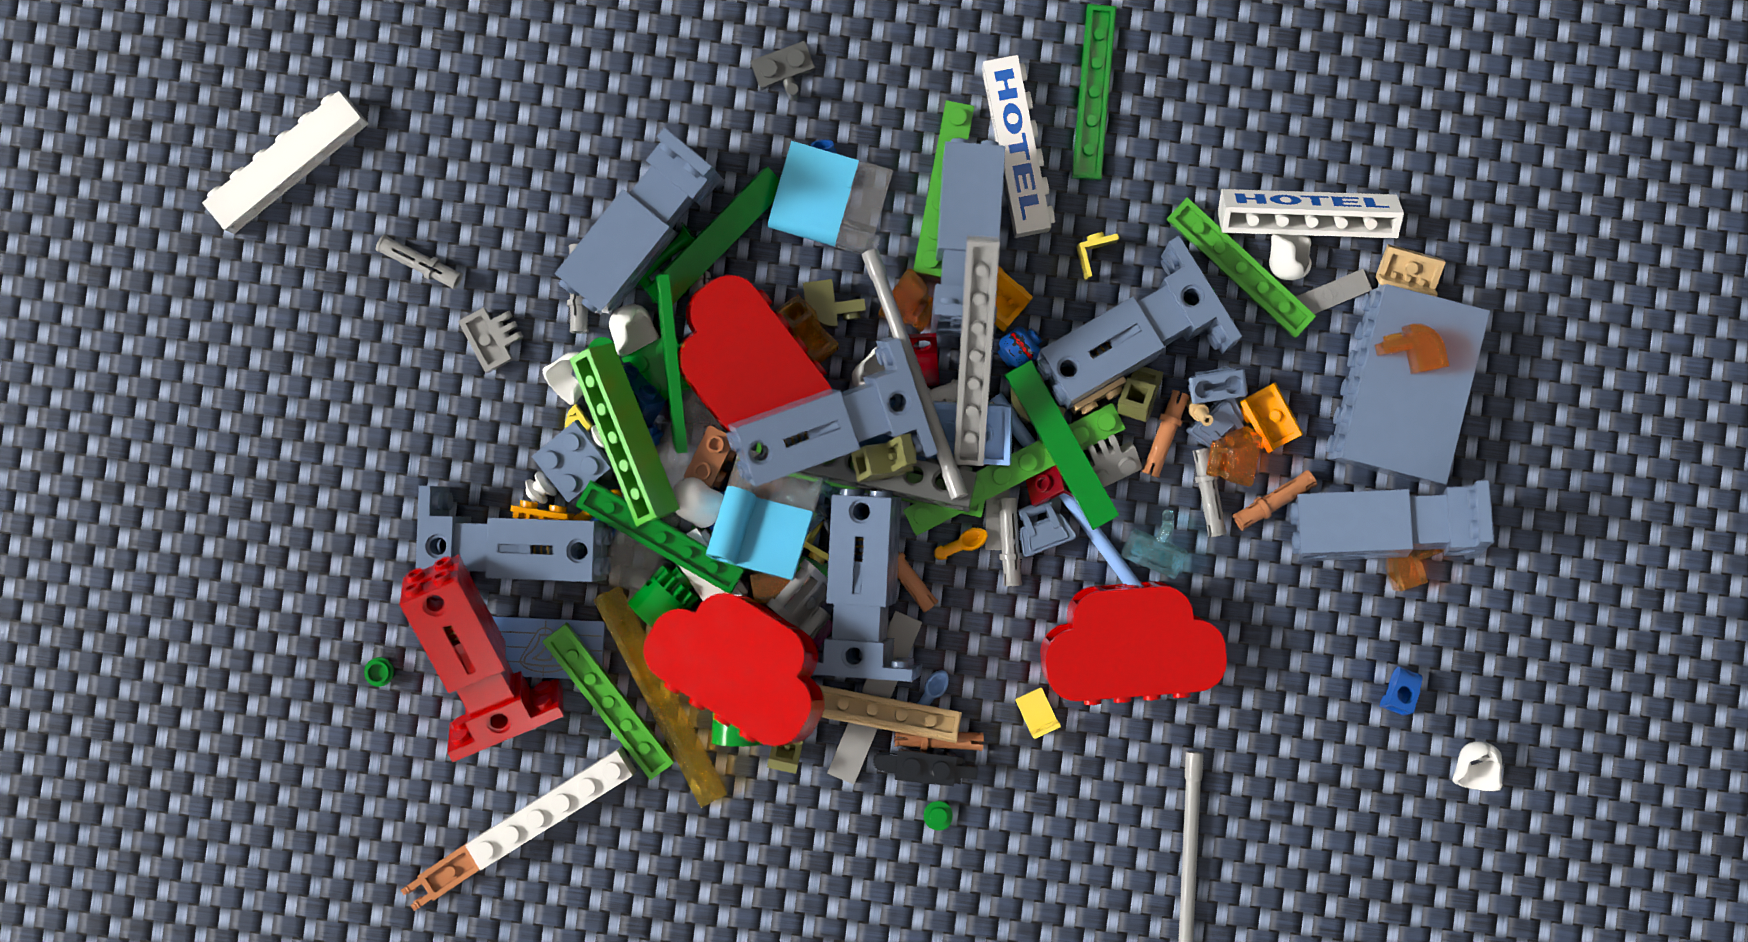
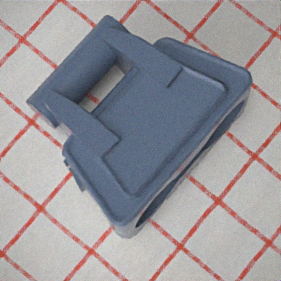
[1188,367,1247,404]
[1186,398,1252,459]
[1017,500,1076,558]

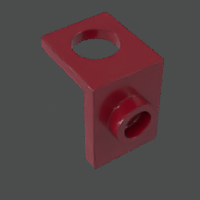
[908,333,939,386]
[1026,465,1074,507]

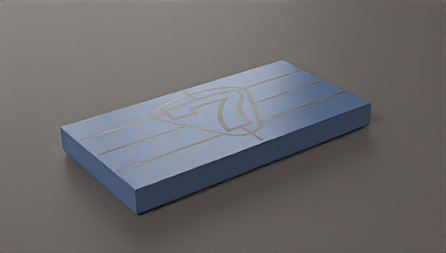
[492,616,606,679]

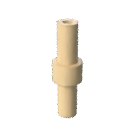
[1186,396,1213,426]

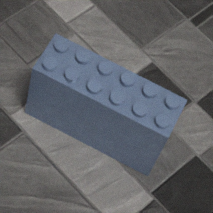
[1326,284,1490,485]

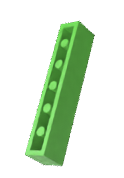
[569,343,680,526]

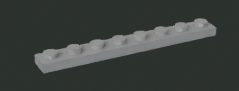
[954,236,999,466]

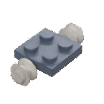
[525,420,613,504]

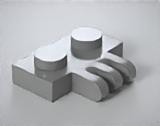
[458,307,523,373]
[1087,434,1143,487]

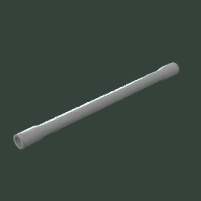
[862,249,968,501]
[1178,751,1204,942]

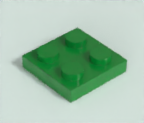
[622,333,691,403]

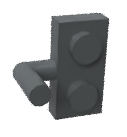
[750,41,815,101]

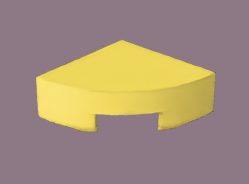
[565,404,593,432]

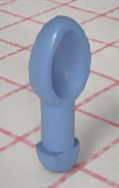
[917,670,949,706]

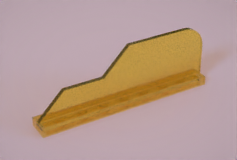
[593,586,728,808]

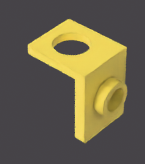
[1076,232,1119,280]
[804,514,829,564]
[1015,687,1061,739]

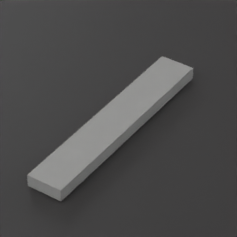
[827,610,922,785]

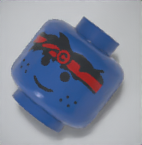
[997,326,1042,369]

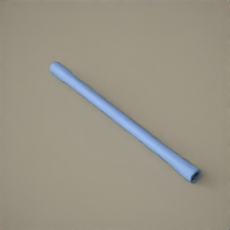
[988,392,1144,588]

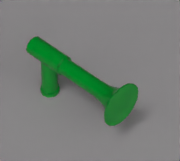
[633,222,695,304]

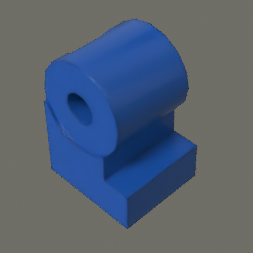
[1379,666,1423,716]

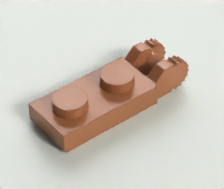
[401,842,480,911]

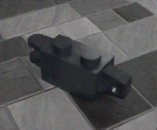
[873,746,978,787]

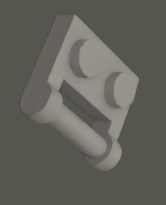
[767,559,828,627]

